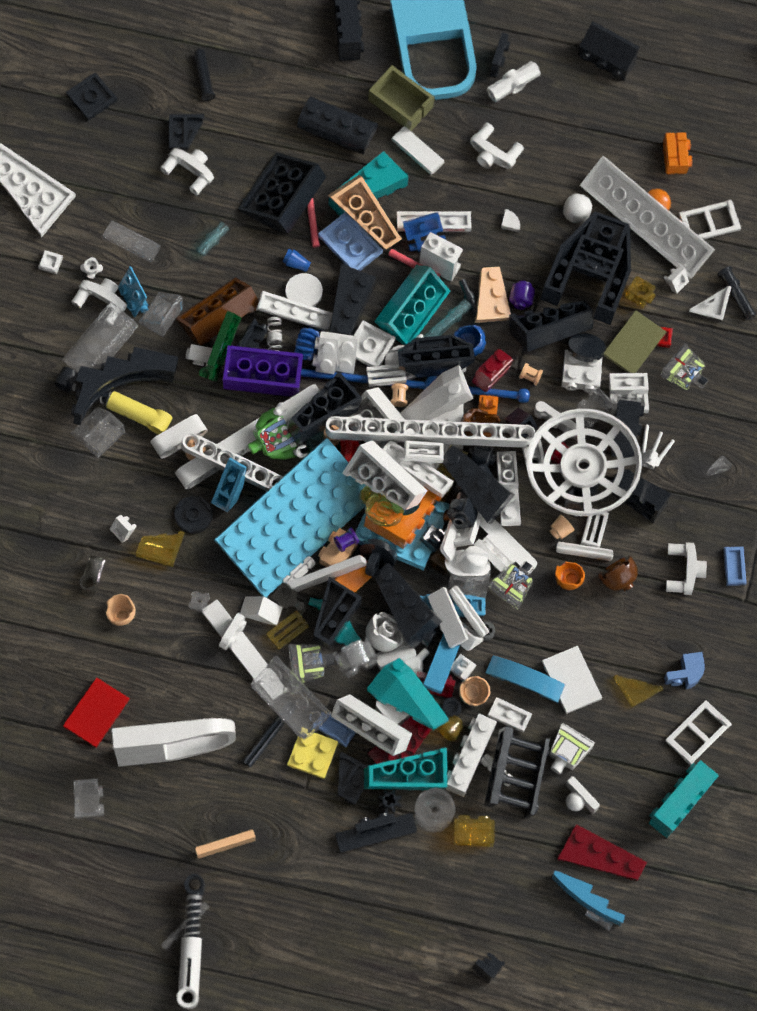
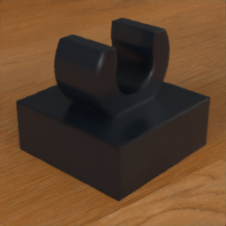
[419,524,445,552]

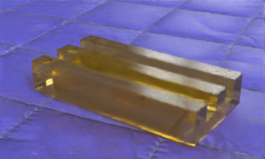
[266,610,309,650]

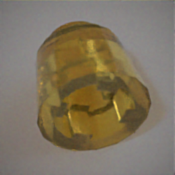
[358,486,381,506]
[438,716,463,742]

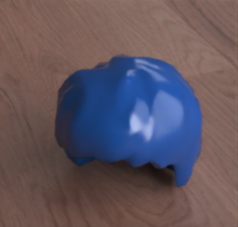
[454,325,486,357]

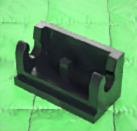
[472,952,505,984]

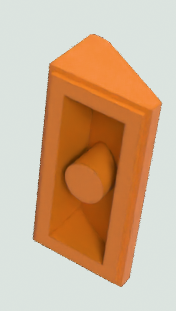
[334,555,372,592]

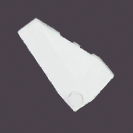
[400,365,473,421]

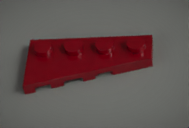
[558,824,647,881]

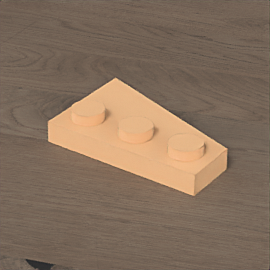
[475,267,511,323]

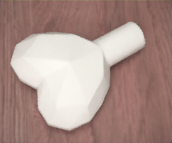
[403,648,430,675]

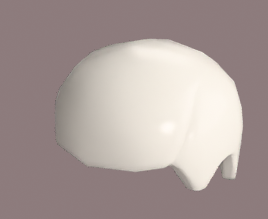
[563,194,592,223]

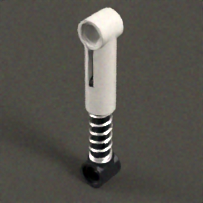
[177,874,206,1009]

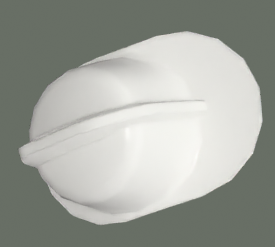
[445,546,490,576]

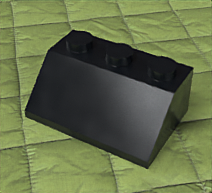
[578,21,640,80]

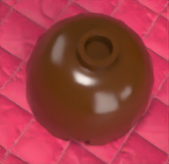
[598,555,638,592]

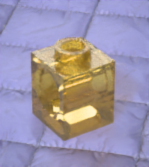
[625,275,656,308]

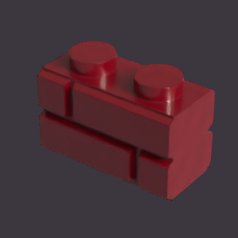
[472,349,513,392]

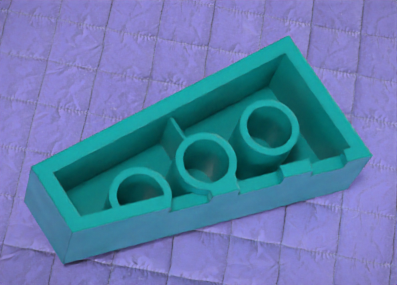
[649,760,719,838]

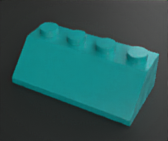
[375,265,450,345]

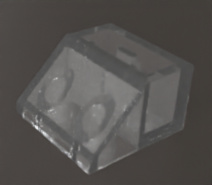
[71,407,125,458]

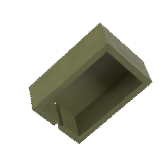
[368,66,435,131]

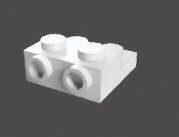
[313,331,359,374]
[561,350,602,393]

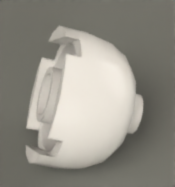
[365,612,405,652]

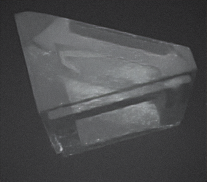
[707,456,732,476]

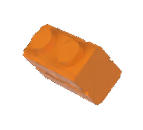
[663,133,692,174]

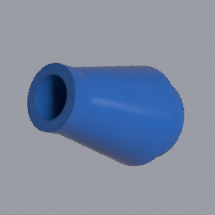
[283,249,311,272]

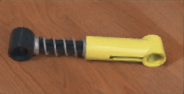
[54,366,173,435]

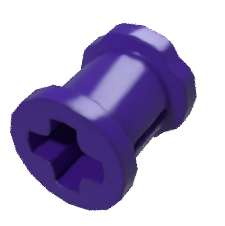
[334,528,359,552]

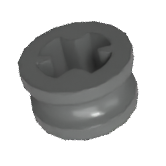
[482,622,495,641]

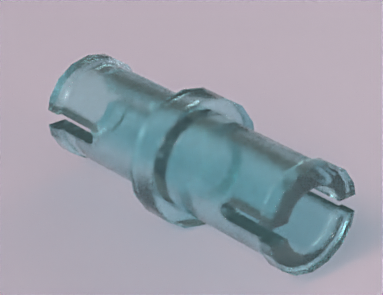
[196,222,229,257]

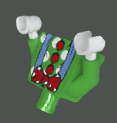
[248,402,308,460]

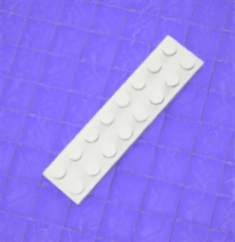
[580,156,715,279]

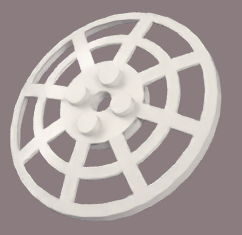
[526,409,642,516]

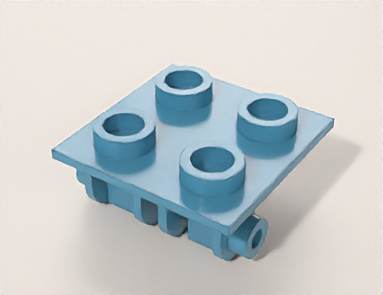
[119,266,148,317]

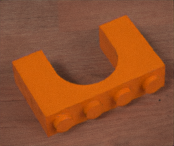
[364,486,443,549]

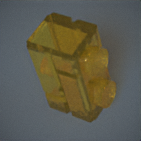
[453,815,495,847]

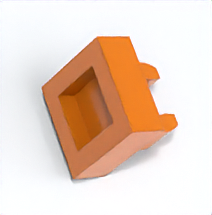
[478,395,498,416]

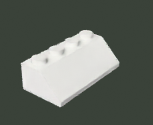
[348,387,418,449]

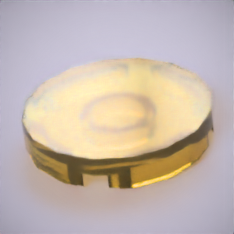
[365,494,404,527]

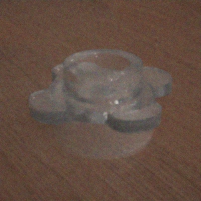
[189,591,210,611]

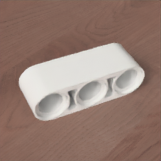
[151,414,208,459]

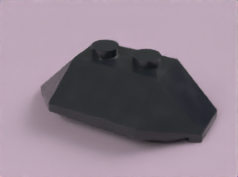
[397,335,475,377]

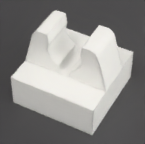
[664,267,689,293]
[110,515,136,543]
[450,654,476,681]

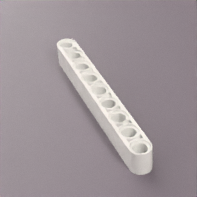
[175,384,320,489]

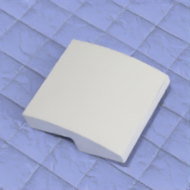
[609,373,649,414]

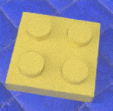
[287,728,338,779]

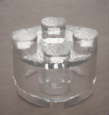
[333,637,378,678]
[414,788,455,832]

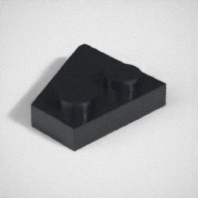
[169,114,205,151]

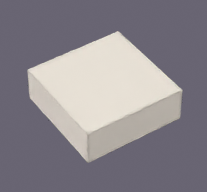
[38,250,63,274]

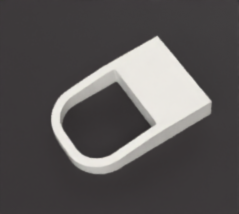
[112,719,236,766]

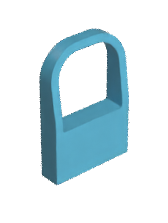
[390,0,476,100]

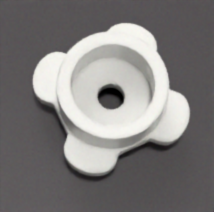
[80,257,103,279]

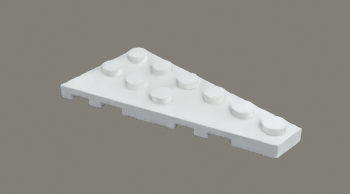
[0,143,75,237]

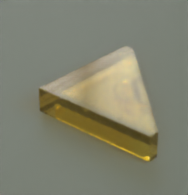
[613,675,663,708]

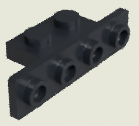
[336,812,417,853]

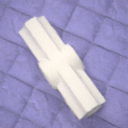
[487,61,540,102]

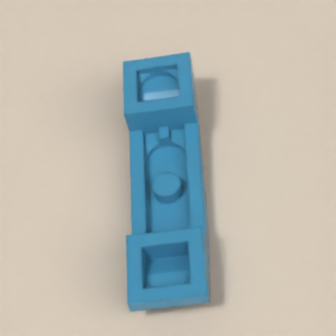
[486,655,565,703]

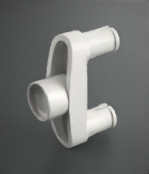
[470,123,524,169]
[160,148,214,195]
[71,278,127,326]
[666,542,707,595]

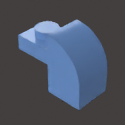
[664,652,705,689]

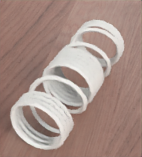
[267,317,282,351]

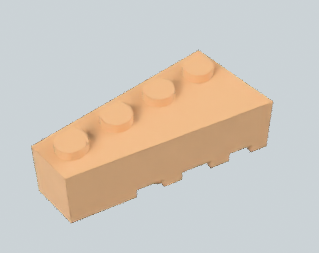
[328,175,401,249]

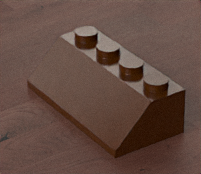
[176,278,259,346]

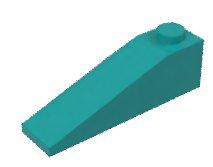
[367,658,448,730]

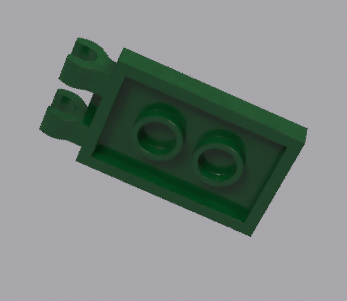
[199,311,242,382]

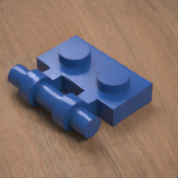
[403,212,446,252]

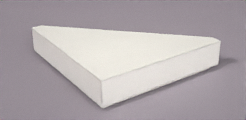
[689,286,731,320]

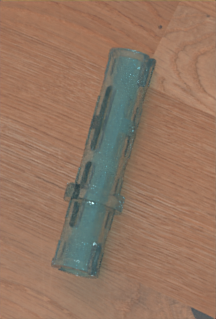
[423,299,472,337]

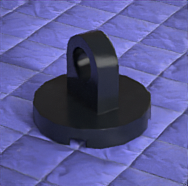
[359,539,398,577]

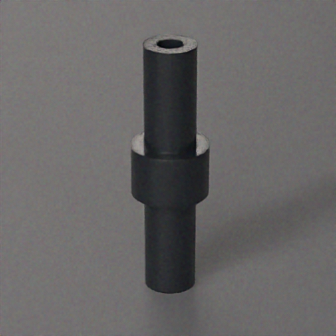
[459,279,477,315]

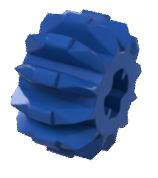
[295,328,320,360]

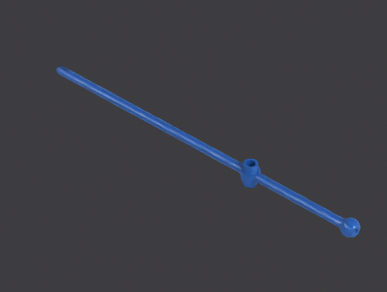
[301,369,530,403]

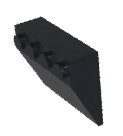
[238,152,326,234]

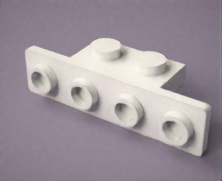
[440,492,482,561]

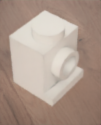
[186,344,213,366]

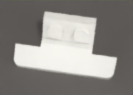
[474,517,537,574]

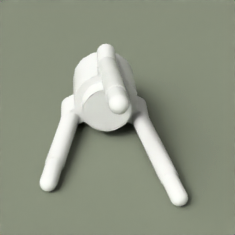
[641,424,675,469]

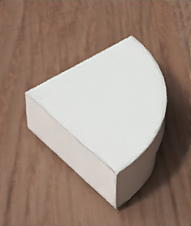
[501,209,520,232]

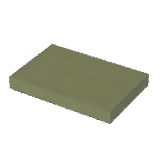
[604,311,666,373]

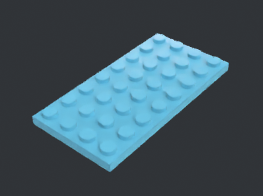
[214,438,374,598]

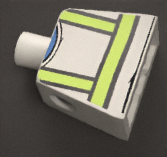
[549,723,595,774]

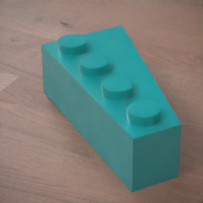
[329,151,408,216]
[364,748,447,790]

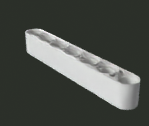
[181,433,283,491]

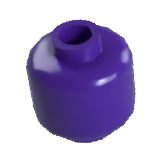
[509,281,535,310]

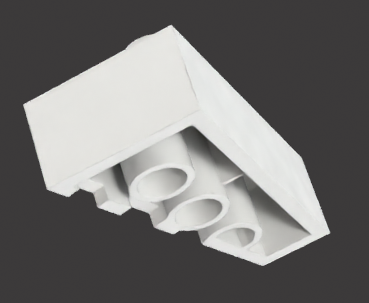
[342,440,427,510]

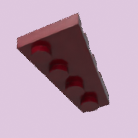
[367,716,432,764]

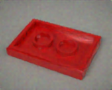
[63,678,130,748]

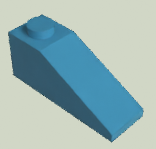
[211,458,247,512]

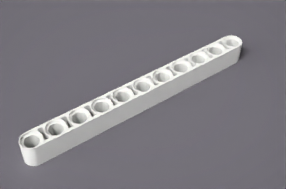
[325,416,535,448]

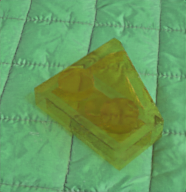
[136,531,184,567]

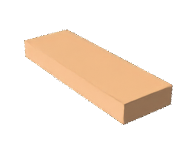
[195,830,256,859]

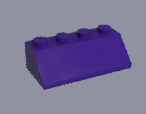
[223,345,303,397]

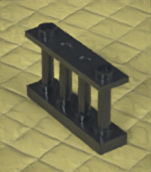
[484,726,551,818]

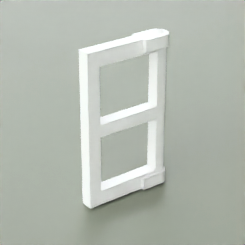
[678,200,741,239]
[666,700,732,765]

